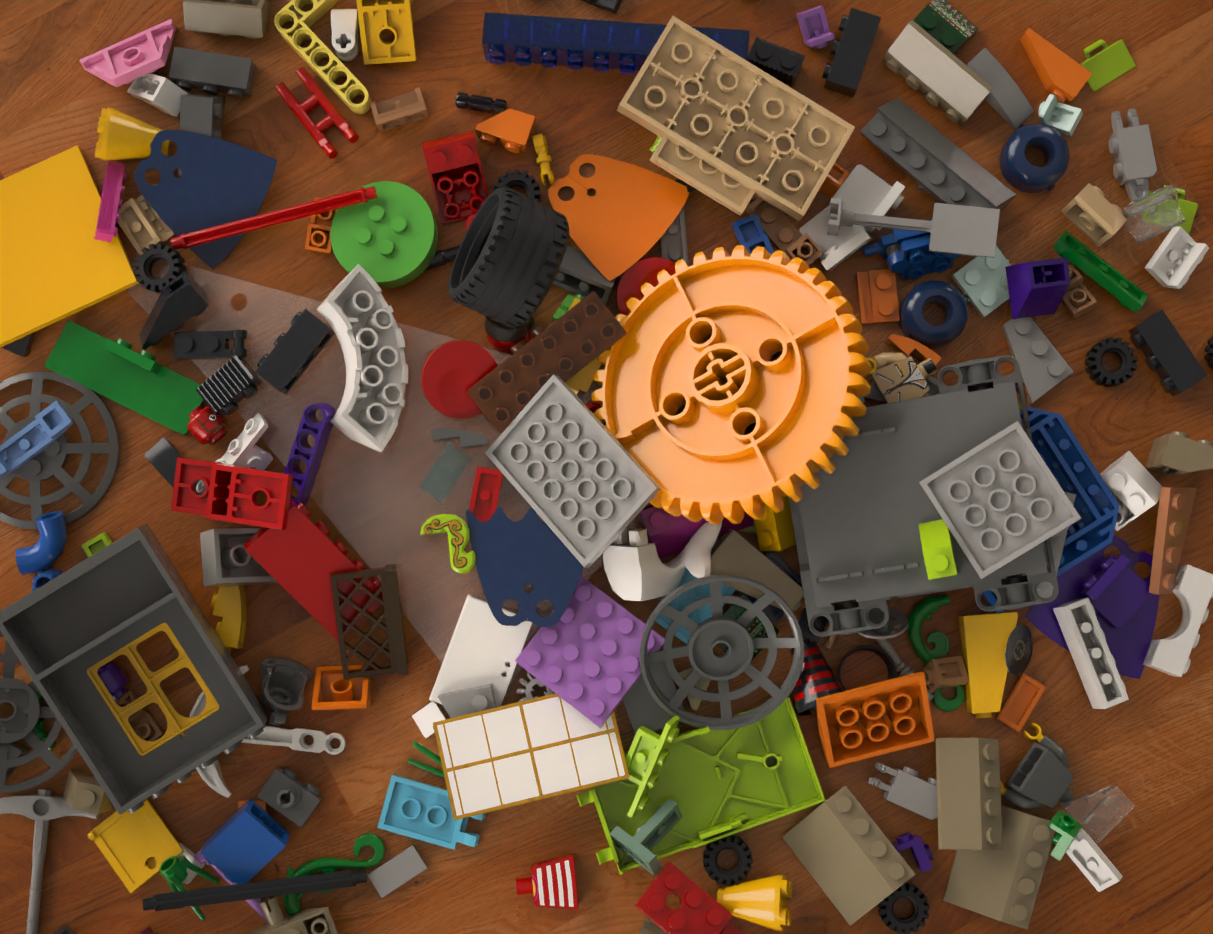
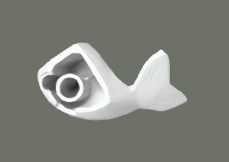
[603,521,722,601]

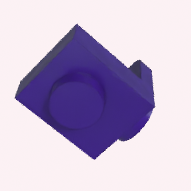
[892,832,933,872]

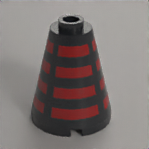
[790,639,844,717]

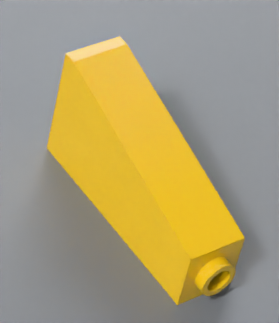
[958,612,1018,718]

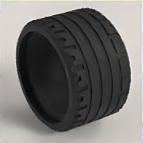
[448,186,569,328]

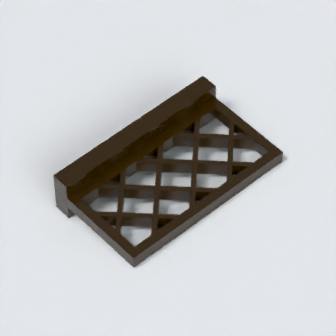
[330,564,408,679]

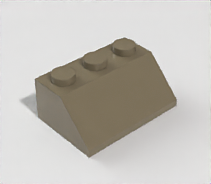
[183,0,272,39]

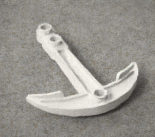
[189,665,346,798]

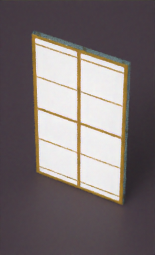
[433,693,630,820]

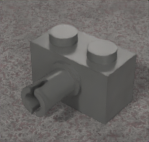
[257,767,324,827]

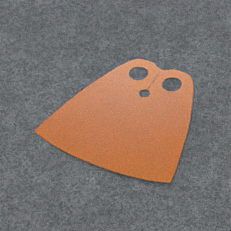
[548,154,690,282]

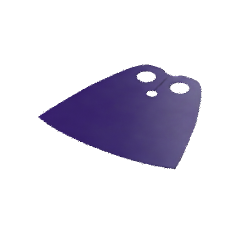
[1025,536,1159,679]

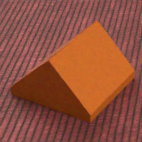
[312,665,372,710]

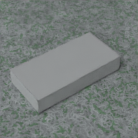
[367,844,428,898]

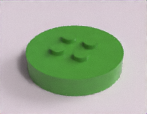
[330,181,439,289]

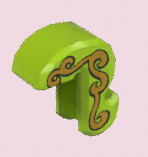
[420,514,475,574]

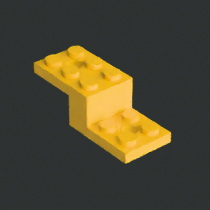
[356,0,417,65]

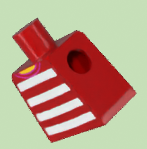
[516,853,579,909]

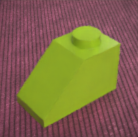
[918,519,958,580]

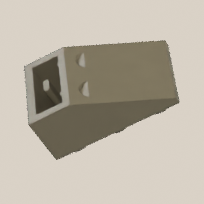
[1145,431,1213,477]

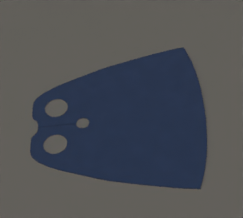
[134,130,277,269]

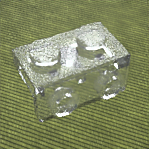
[1123,184,1186,244]

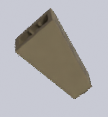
[710,528,804,611]

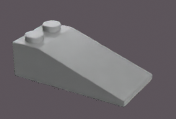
[200,528,278,587]

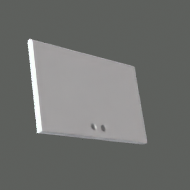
[429,594,532,707]

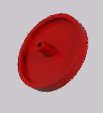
[616,257,676,316]
[421,340,497,419]

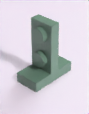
[610,798,683,876]

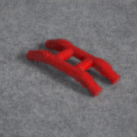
[274,66,359,159]

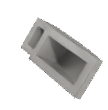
[967,48,1034,130]

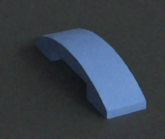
[0,400,74,479]

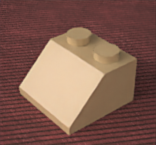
[1061,183,1127,247]

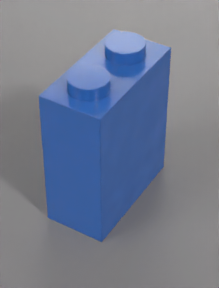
[201,798,290,884]

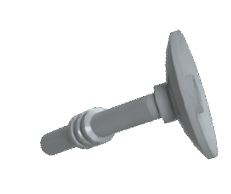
[858,608,934,701]

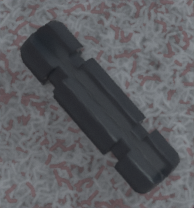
[455,92,507,114]

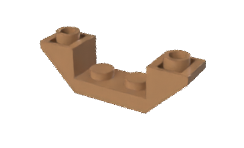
[745,194,824,266]

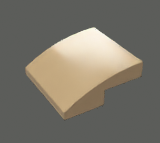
[117,184,177,255]

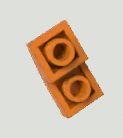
[305,197,337,254]

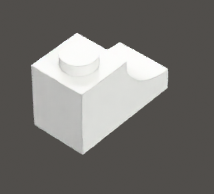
[127,73,188,117]

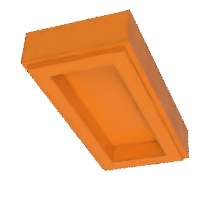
[995,673,1046,733]

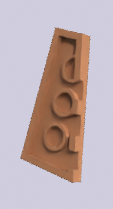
[1149,486,1197,595]

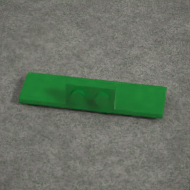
[45,320,204,435]

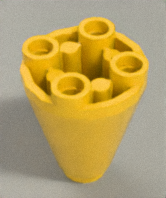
[95,107,170,161]
[717,875,792,931]

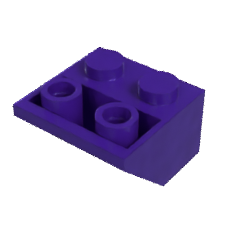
[1005,258,1070,319]

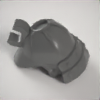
[260,657,313,725]

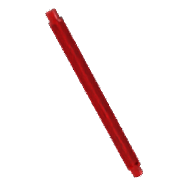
[171,186,378,250]

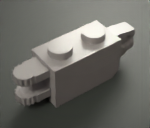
[1108,108,1157,203]
[868,762,938,820]

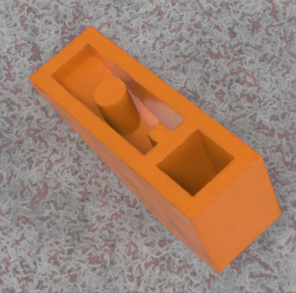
[1020,28,1093,105]

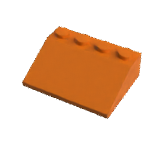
[816,671,935,768]

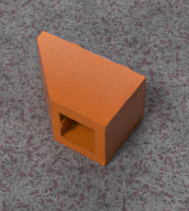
[475,108,536,153]

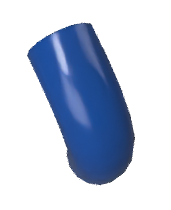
[16,511,67,575]

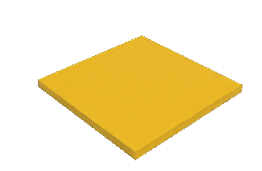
[0,145,139,348]

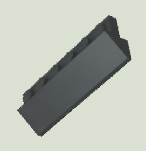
[860,98,1016,213]

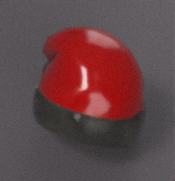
[484,316,535,355]

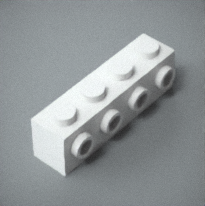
[1053,597,1129,709]

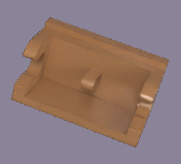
[370,87,429,132]

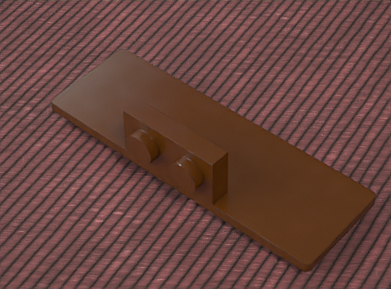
[467,292,626,433]

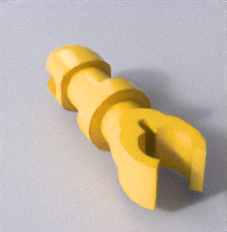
[532,134,554,186]

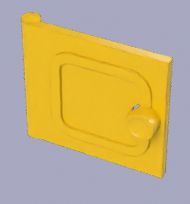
[87,799,184,893]

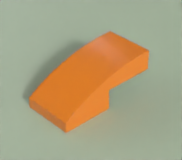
[885,334,942,366]

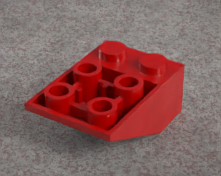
[422,130,489,225]

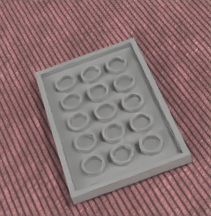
[485,374,661,568]

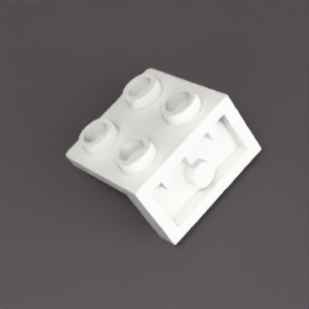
[799,198,872,271]

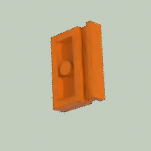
[855,269,900,325]

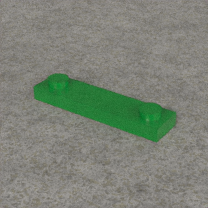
[1053,230,1148,313]

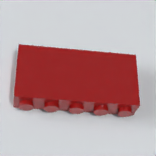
[244,500,383,642]

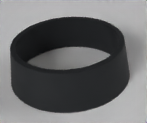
[837,645,897,691]

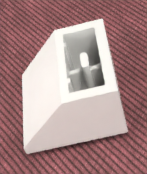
[1100,451,1162,531]

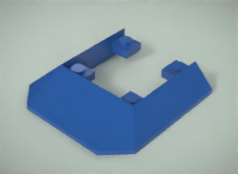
[981,406,1119,614]

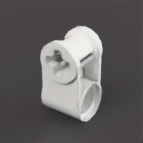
[331,9,360,62]

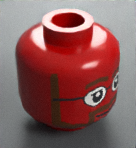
[187,406,228,446]

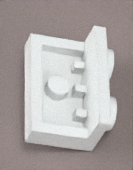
[1145,226,1209,289]

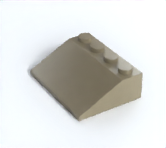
[782,785,916,926]
[942,805,1055,929]

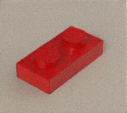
[469,466,503,522]

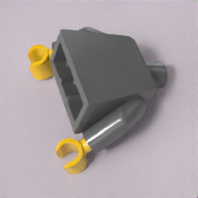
[1000,723,1074,809]

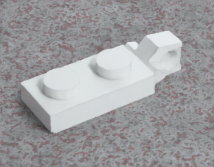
[1066,829,1122,892]

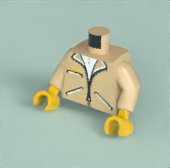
[867,352,938,404]

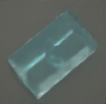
[419,443,472,503]

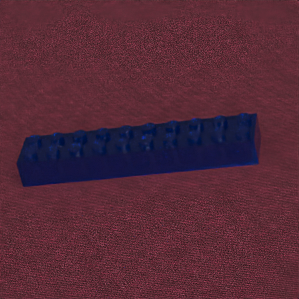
[482,12,750,73]

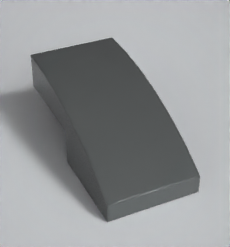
[431,428,488,449]

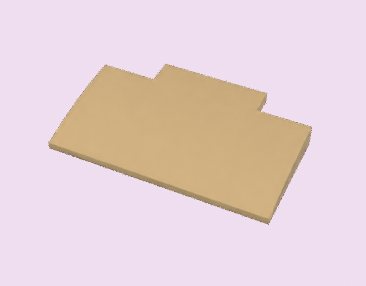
[617,16,855,221]

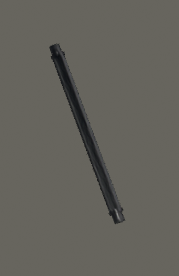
[143,870,367,911]

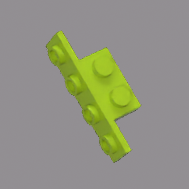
[625,715,680,818]

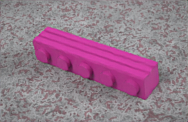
[94,161,127,242]

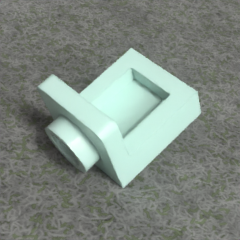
[1038,94,1083,136]

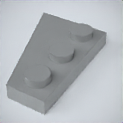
[438,684,497,718]

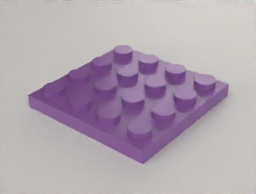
[515,576,664,728]

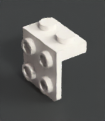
[829,165,905,235]

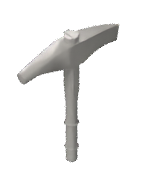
[0,788,99,934]

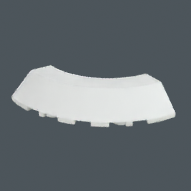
[317,264,408,452]

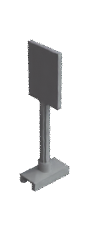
[827,198,1000,258]

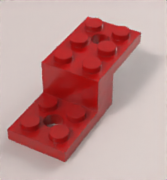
[171,457,293,530]
[634,861,745,934]

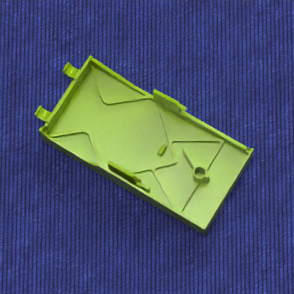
[576,697,826,875]

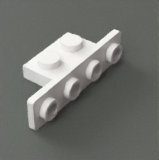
[196,412,273,495]

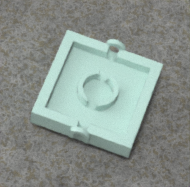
[951,246,1011,318]

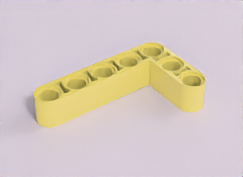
[274,0,372,114]

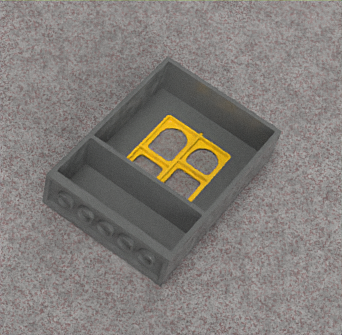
[0,524,269,815]

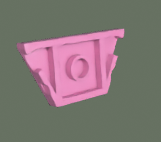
[80,19,176,87]

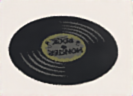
[1005,625,1033,675]

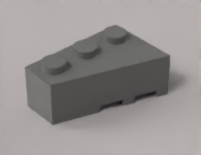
[178,94,226,176]

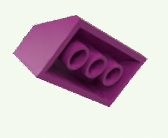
[638,505,754,559]

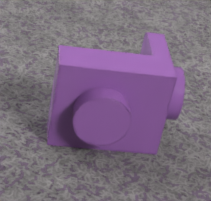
[796,5,835,49]

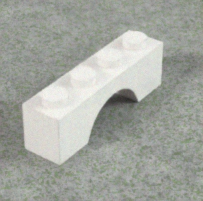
[1143,565,1213,677]

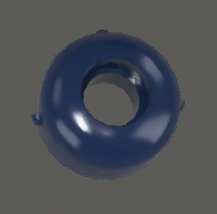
[999,124,1069,193]
[899,280,968,349]

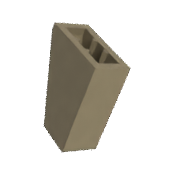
[63,769,115,815]

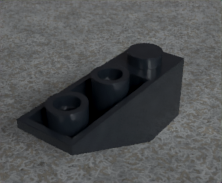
[140,271,209,350]

